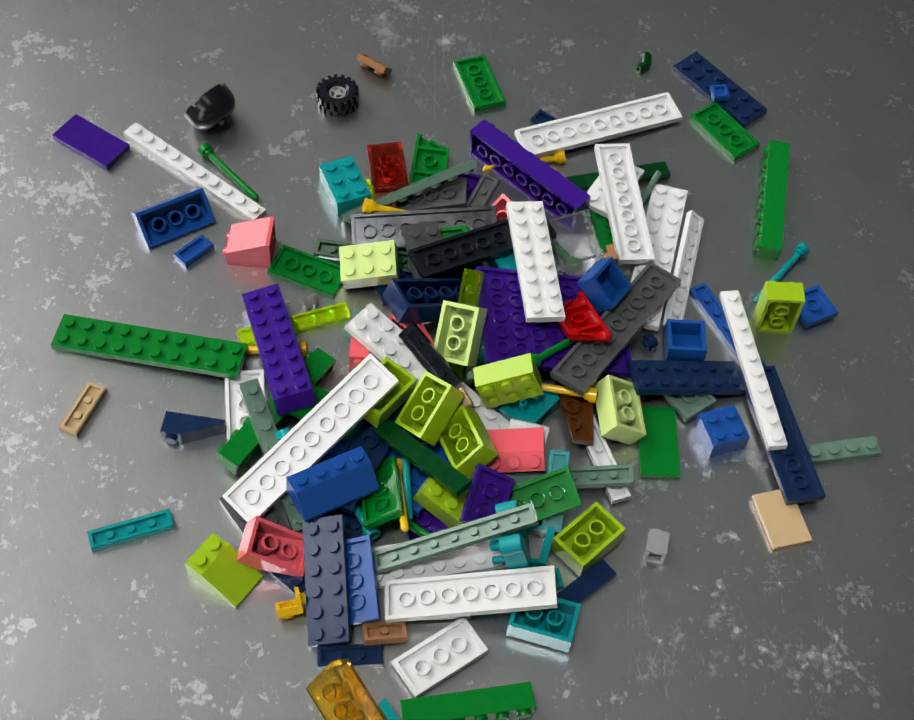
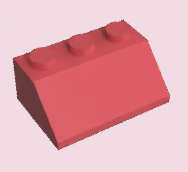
[486,427,546,473]

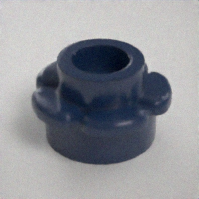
[641,333,659,351]

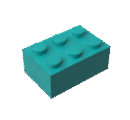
[319,155,371,217]
[506,597,581,652]

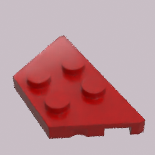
[557,291,612,341]

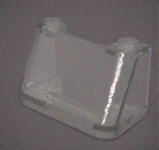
[548,209,605,277]

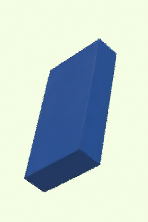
[173,234,214,268]

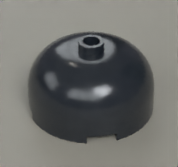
[184,83,235,131]

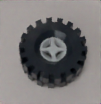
[316,74,359,117]

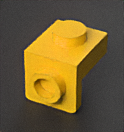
[275,587,306,619]

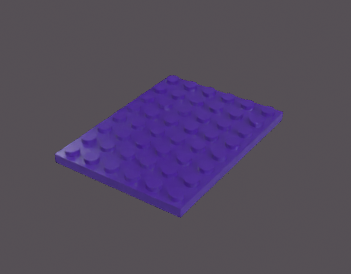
[475,266,632,378]

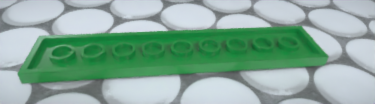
[51,314,248,380]

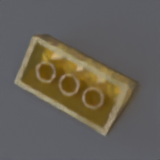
[306,659,387,720]

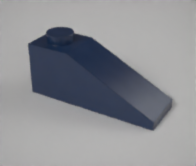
[160,411,226,444]

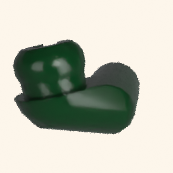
[635,51,652,73]

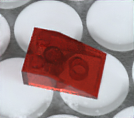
[367,142,409,193]

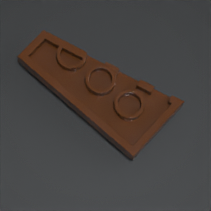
[554,379,594,445]

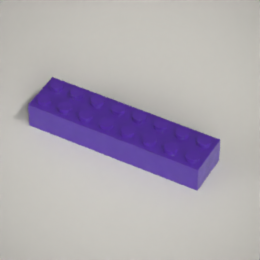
[469,119,591,230]
[242,284,317,416]

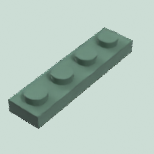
[806,436,882,465]

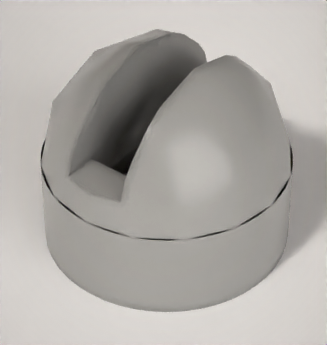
[302,293,319,309]

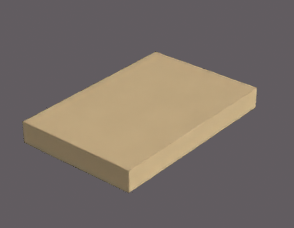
[752,489,812,551]

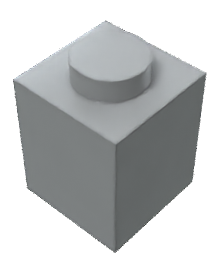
[643,529,670,563]

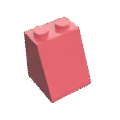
[223,216,276,268]

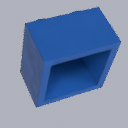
[577,257,632,313]
[663,319,707,361]
[694,405,750,458]

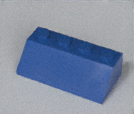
[131,187,216,248]
[286,446,380,523]

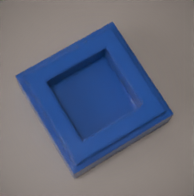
[709,84,730,102]

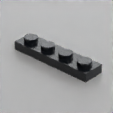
[398,322,463,388]

